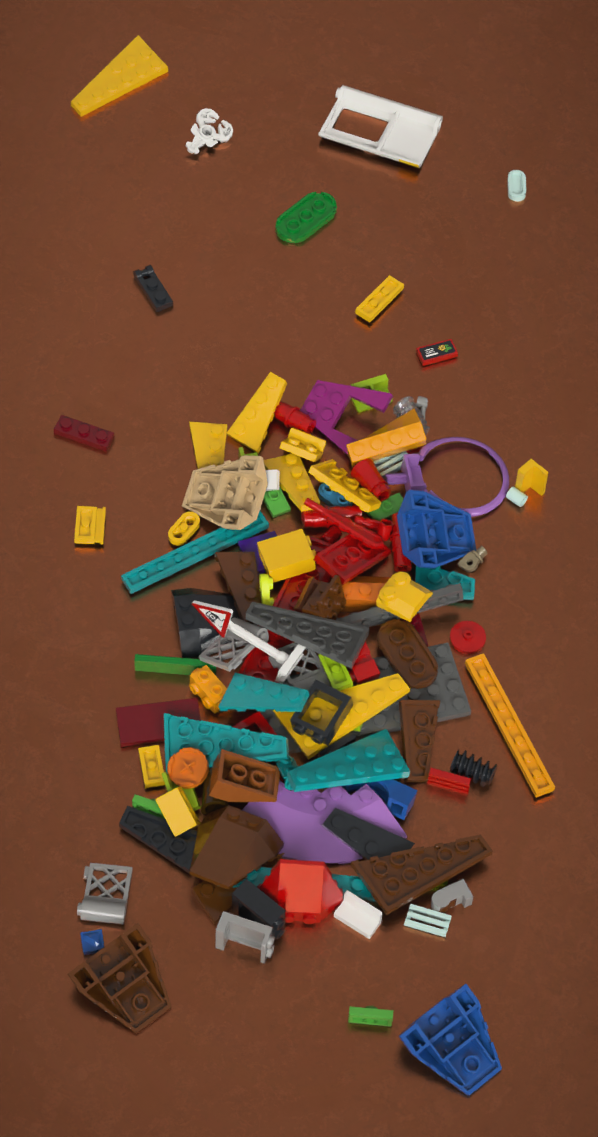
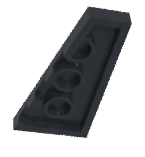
[119,806,197,873]
[321,808,415,860]

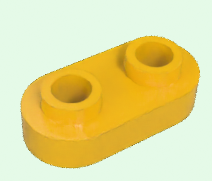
[168,512,200,546]

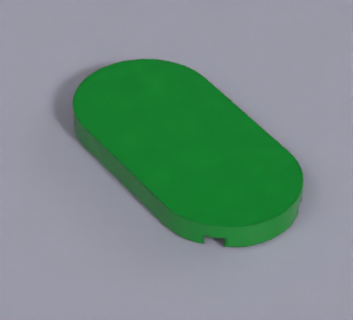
[275,192,337,243]

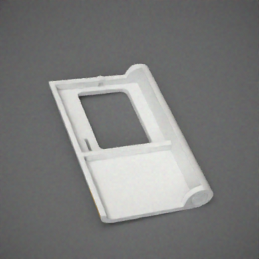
[319,85,443,168]

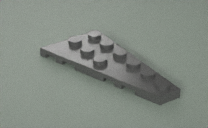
[246,602,369,669]

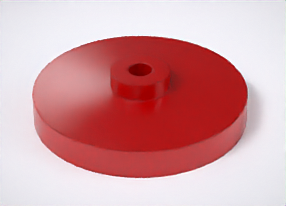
[450,621,486,654]

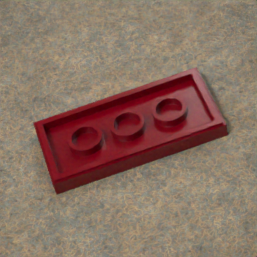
[116,698,201,747]

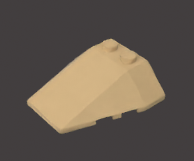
[182,455,268,530]

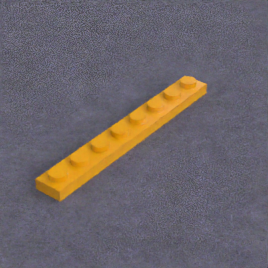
[465,653,555,798]

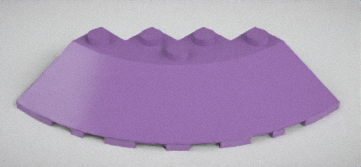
[242,779,408,864]

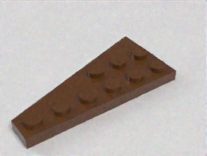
[351,834,493,915]

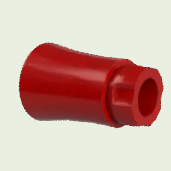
[351,459,391,502]

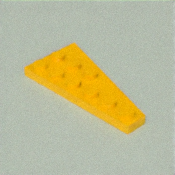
[273,673,410,760]

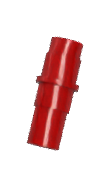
[274,401,316,434]
[301,505,362,528]
[389,513,412,572]

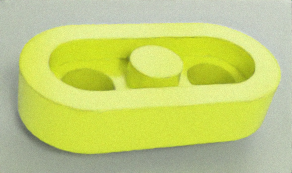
[259,573,274,606]

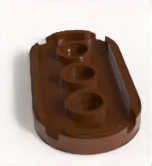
[377,619,438,689]

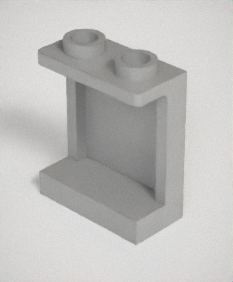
[215,911,275,964]

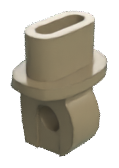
[458,546,488,573]

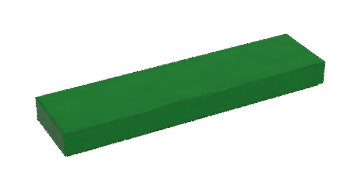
[134,654,217,675]

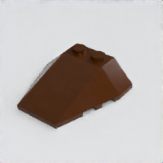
[189,805,284,890]
[67,923,171,1033]

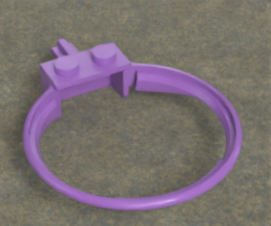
[385,437,509,517]

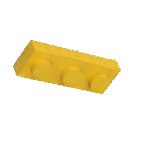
[355,275,404,323]

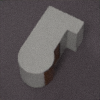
[431,879,474,913]

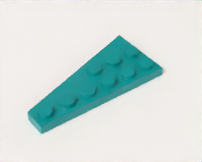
[164,713,289,774]
[287,729,410,792]

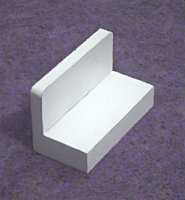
[334,890,383,939]

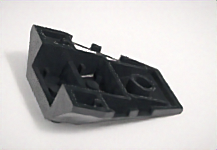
[171,588,258,659]

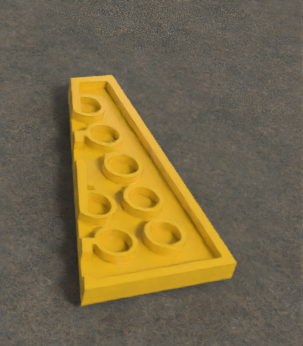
[71,35,168,117]

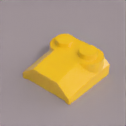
[376,572,433,622]

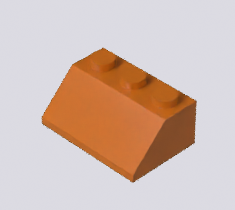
[341,576,391,612]

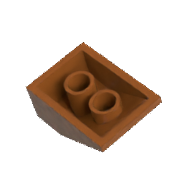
[209,749,280,802]

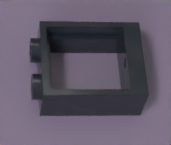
[290,679,353,746]
[232,879,286,939]

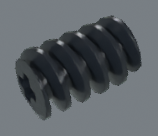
[450,749,497,787]

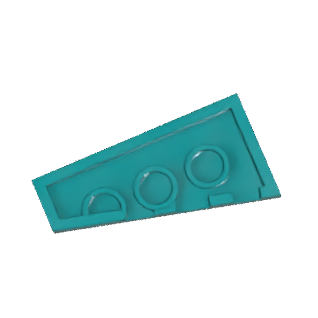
[218,673,310,712]

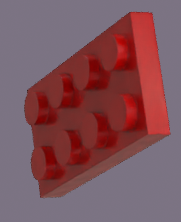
[313,528,391,585]

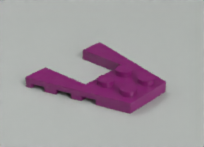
[300,380,393,455]

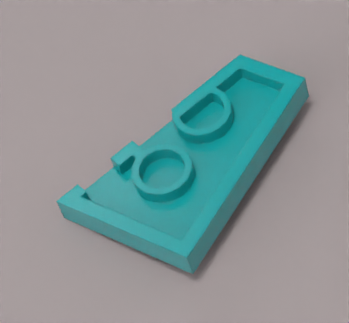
[415,566,475,600]

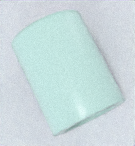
[506,486,528,507]

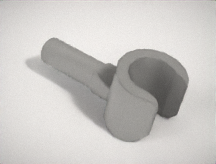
[416,396,428,423]

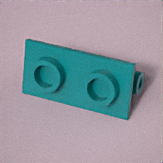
[275,756,298,790]

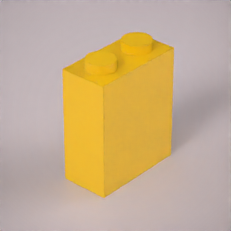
[257,529,316,583]

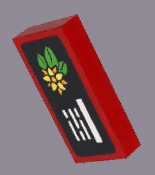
[416,339,458,366]

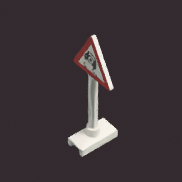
[191,600,306,684]

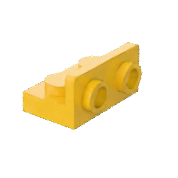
[280,428,327,462]

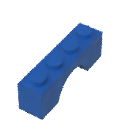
[342,779,418,820]

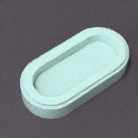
[507,170,526,202]

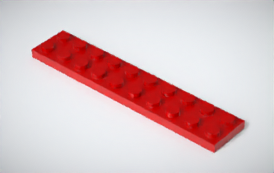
[238,536,332,683]

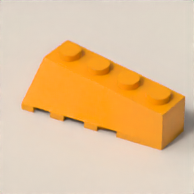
[346,408,427,467]

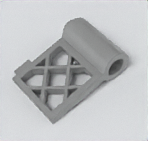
[199,618,269,672]
[268,642,331,691]
[77,863,133,924]

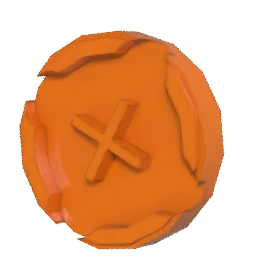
[167,747,209,789]

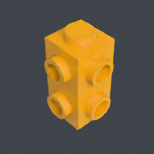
[189,665,227,714]

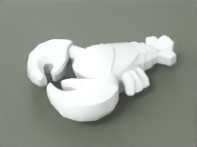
[185,108,233,154]

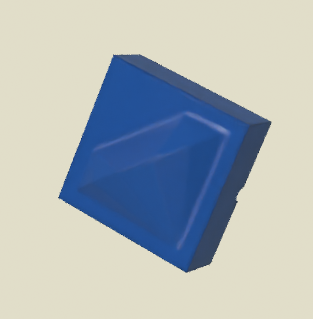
[80,929,105,955]

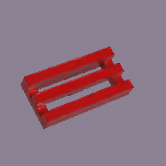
[427,768,471,795]

